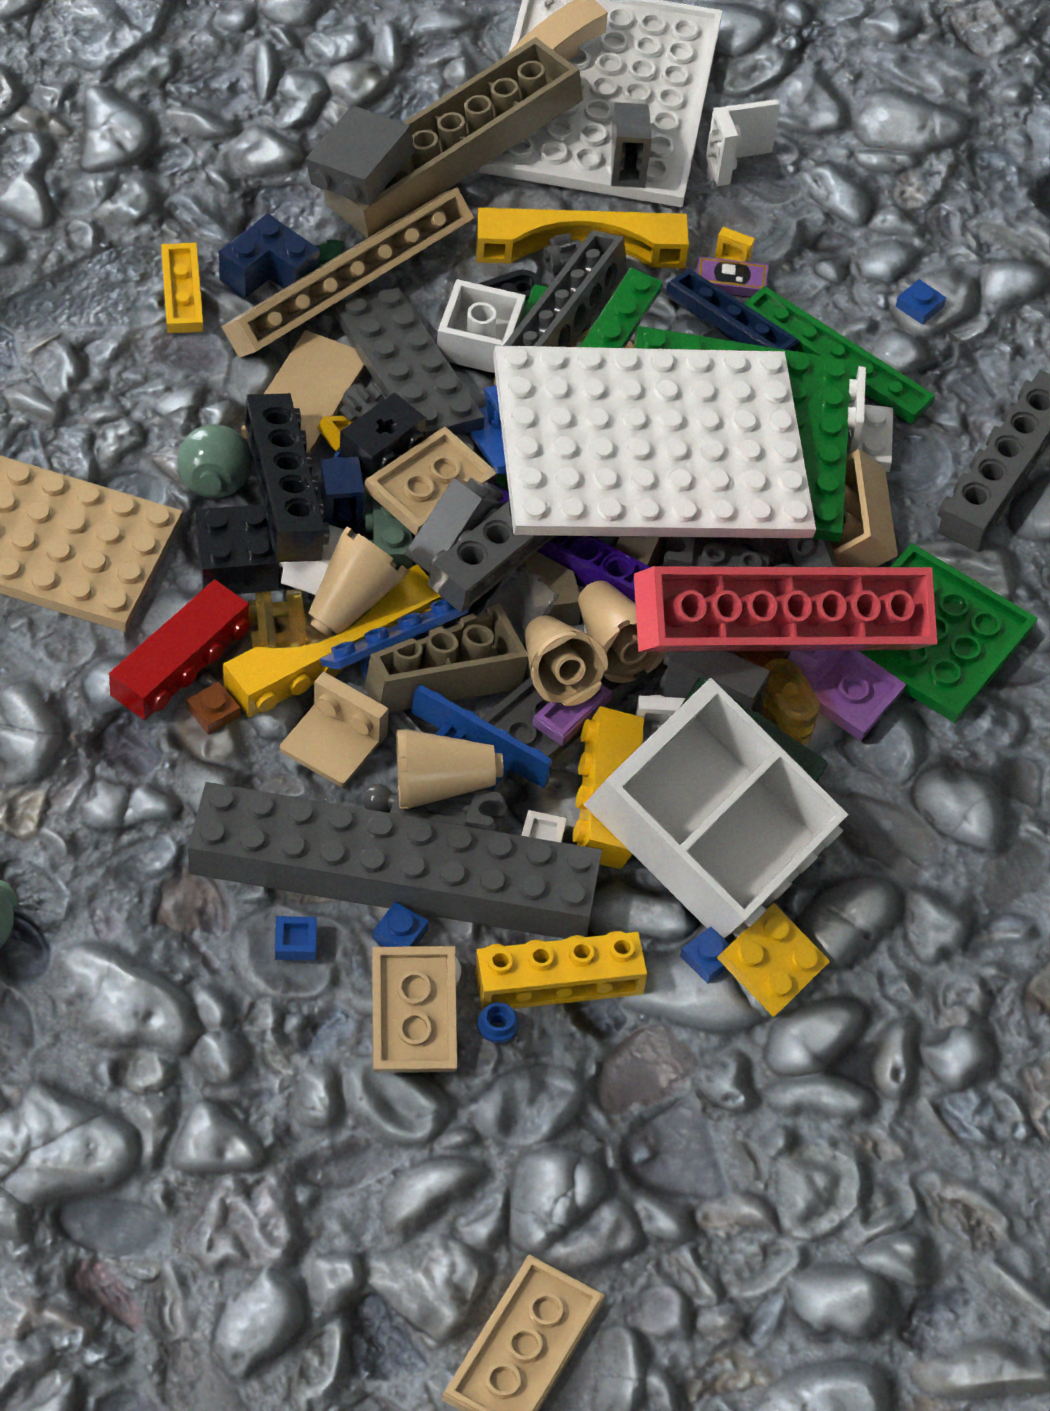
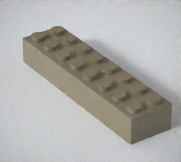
[324,37,583,238]

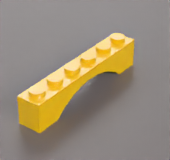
[476,207,689,269]
[223,564,443,718]

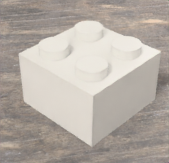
[437,279,526,373]

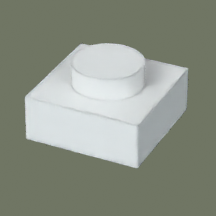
[521,810,567,843]

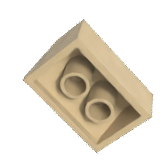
[830,449,898,567]

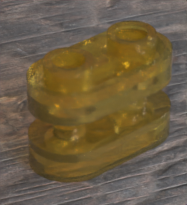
[248,589,307,649]
[762,658,820,746]

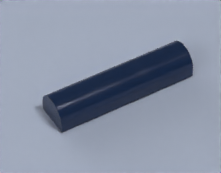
[665,268,800,351]

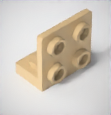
[280,671,389,787]

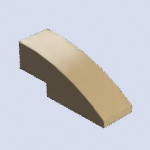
[506,0,608,60]

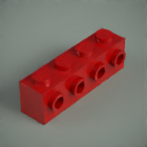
[109,579,250,721]

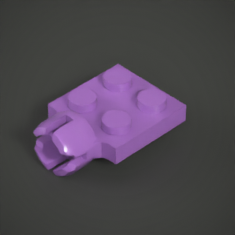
[783,650,906,741]

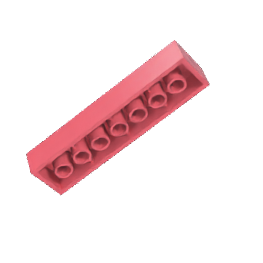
[634,566,937,652]

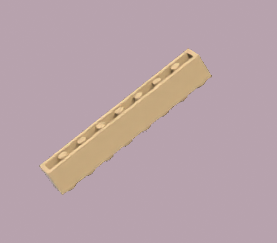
[221,187,474,358]

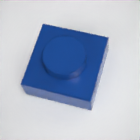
[895,279,946,325]
[372,902,429,947]
[275,916,317,960]
[680,926,730,984]

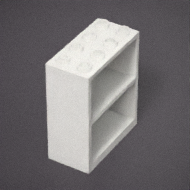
[584,678,849,938]

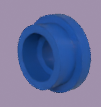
[477,1002,519,1043]

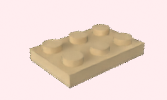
[364,426,497,536]
[372,946,457,1073]

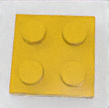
[717,903,830,1017]

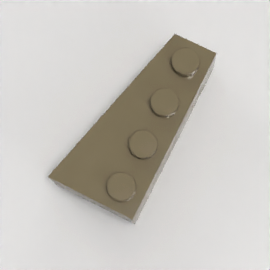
[365,603,528,713]

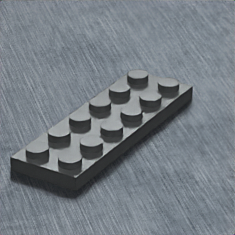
[332,287,485,439]

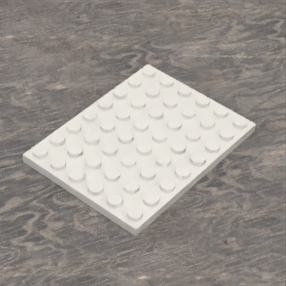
[480,0,723,207]
[493,346,816,538]

